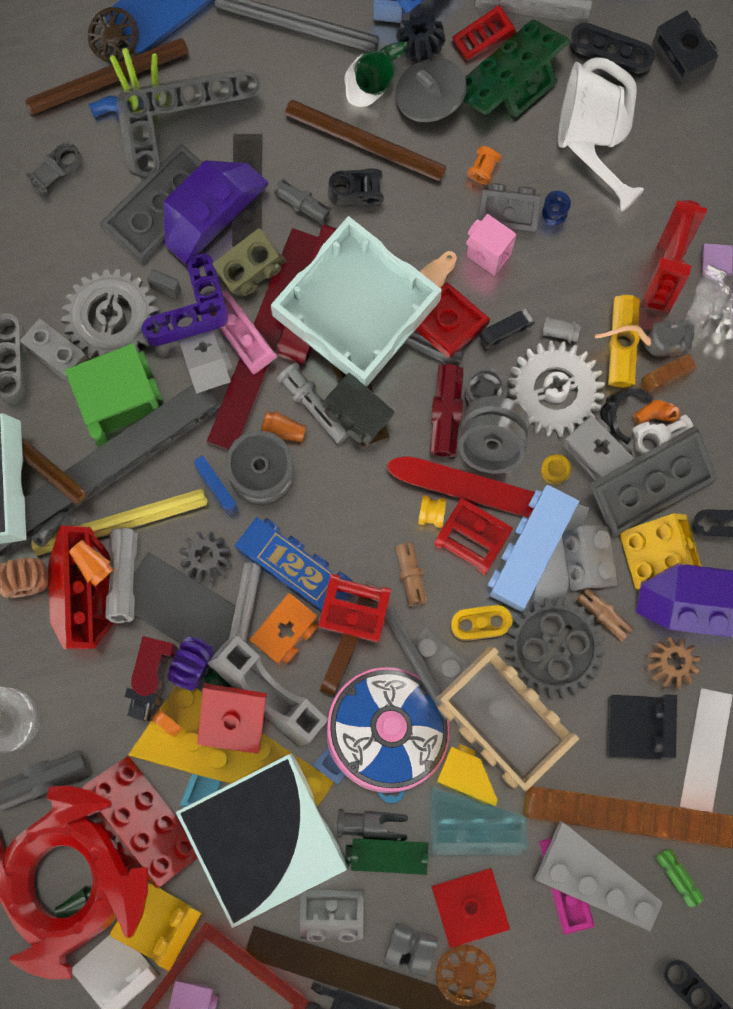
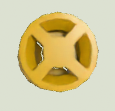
[418,495,447,528]

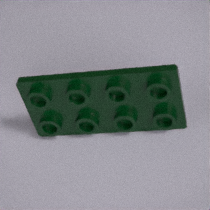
[463,19,570,118]

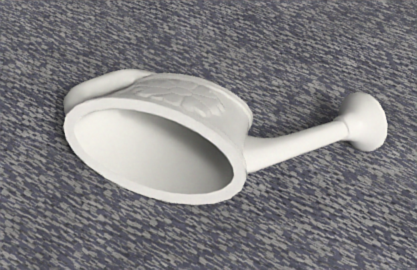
[558,57,644,212]

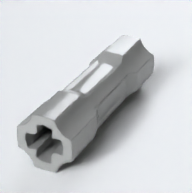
[105,528,138,623]

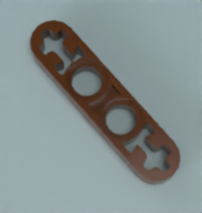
[319,582,381,697]

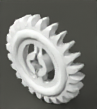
[507,341,605,437]

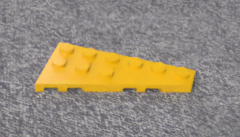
[128,686,334,808]

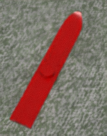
[387,456,535,518]

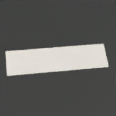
[530,504,589,611]
[680,688,733,813]

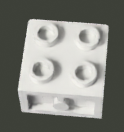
[72,935,160,1009]

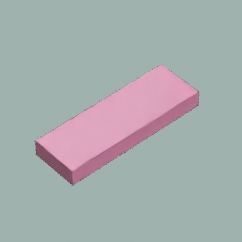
[211,290,277,375]

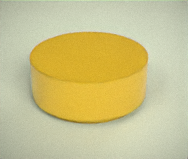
[541,454,572,485]

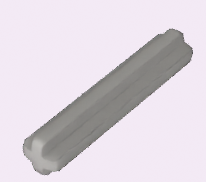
[229,562,261,643]

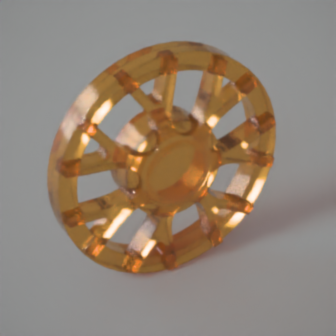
[436,945,496,1006]

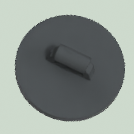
[395,58,467,122]

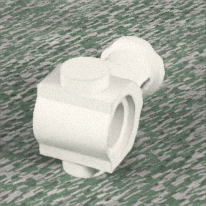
[632,415,693,457]

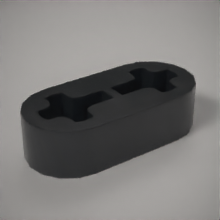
[479,309,535,349]
[691,509,733,540]

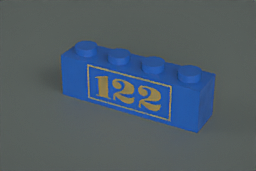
[234,517,353,613]

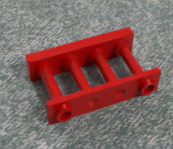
[640,200,707,315]

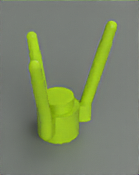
[110,48,160,110]

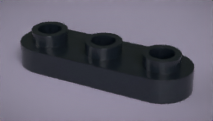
[570,23,655,73]

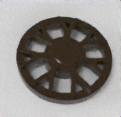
[88,7,139,63]

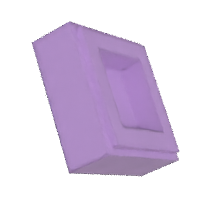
[701,244,733,277]

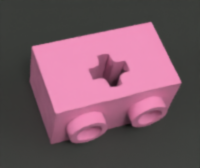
[466,214,517,276]

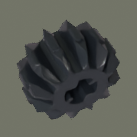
[396,12,445,63]

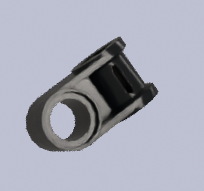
[328,168,384,206]

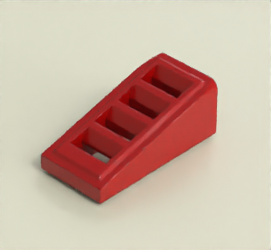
[452,4,517,62]

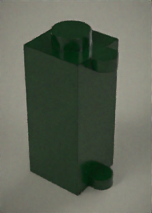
[345,838,429,875]

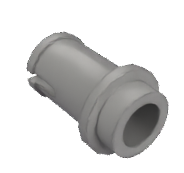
[542,317,581,344]

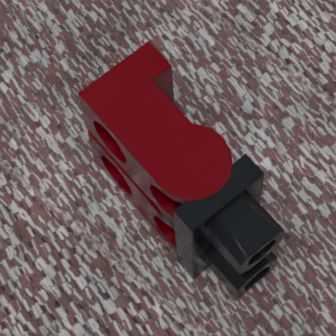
[125,636,179,722]

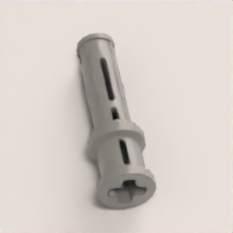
[276,362,349,444]

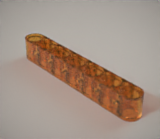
[522,786,733,848]

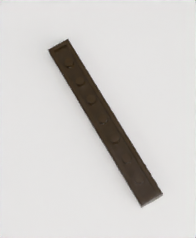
[244,926,496,1009]

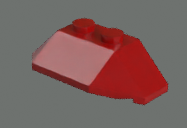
[48,526,114,650]

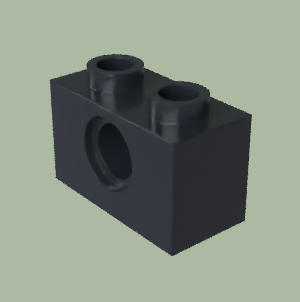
[654,10,719,85]

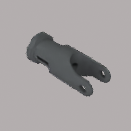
[336,809,408,841]

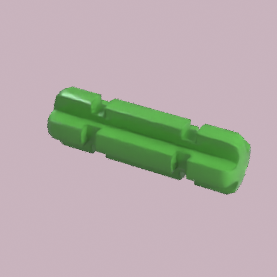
[657,849,704,907]

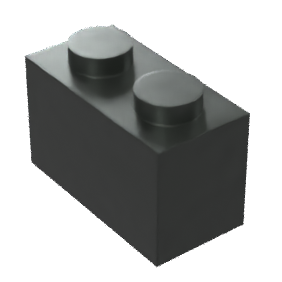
[322,372,395,446]

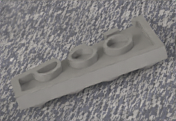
[413,627,519,755]
[535,821,663,931]

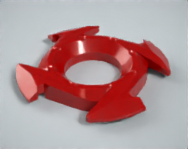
[0,786,148,979]

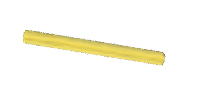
[31,489,208,556]

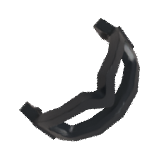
[600,388,654,444]

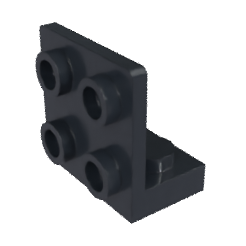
[608,694,677,760]

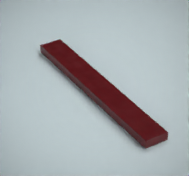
[207,228,318,451]

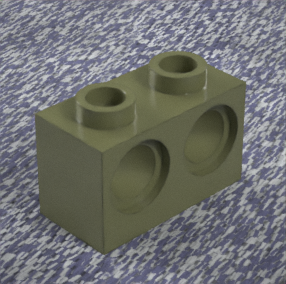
[212,228,286,297]

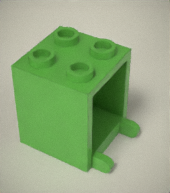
[65,344,163,448]

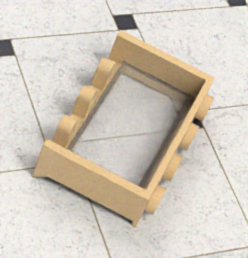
[436,646,579,791]

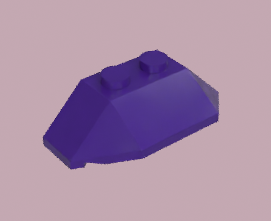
[163,160,269,266]
[636,563,733,637]

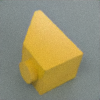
[436,744,498,807]

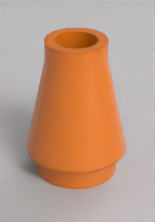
[260,410,306,443]
[69,540,113,586]

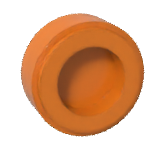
[152,709,183,737]

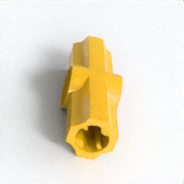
[608,295,640,388]

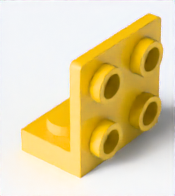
[620,513,702,589]
[109,882,201,971]

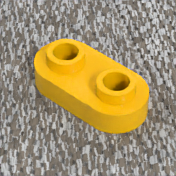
[451,605,512,641]

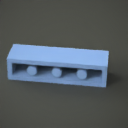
[487,484,579,613]

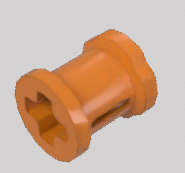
[467,146,502,185]

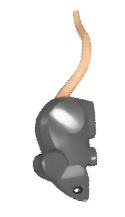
[595,320,695,357]

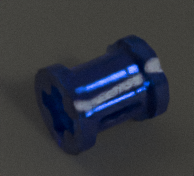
[542,191,571,226]

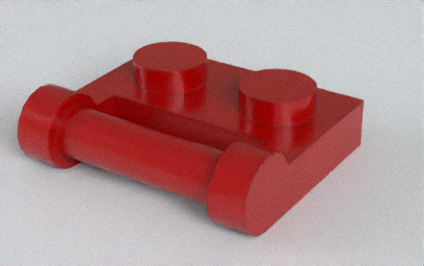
[433,497,513,576]
[318,573,391,643]

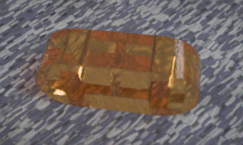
[641,354,698,393]

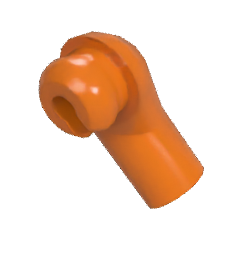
[633,400,680,425]

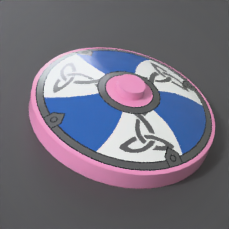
[326,667,450,793]

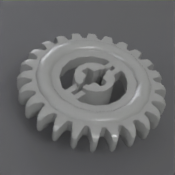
[61,268,159,360]

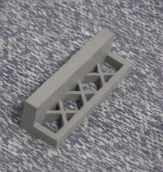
[475,0,592,24]

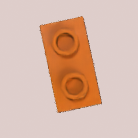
[250,593,318,667]

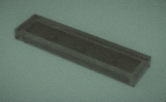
[232,134,263,247]

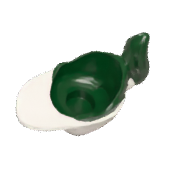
[344,42,407,107]

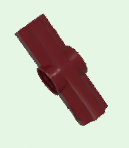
[430,364,464,458]

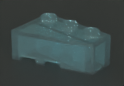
[429,787,528,856]

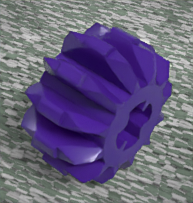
[167,636,213,691]

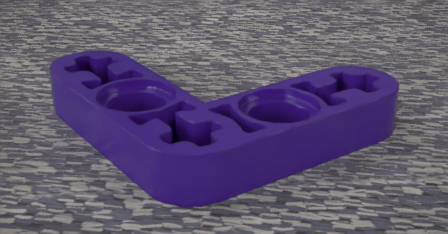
[142,253,228,346]

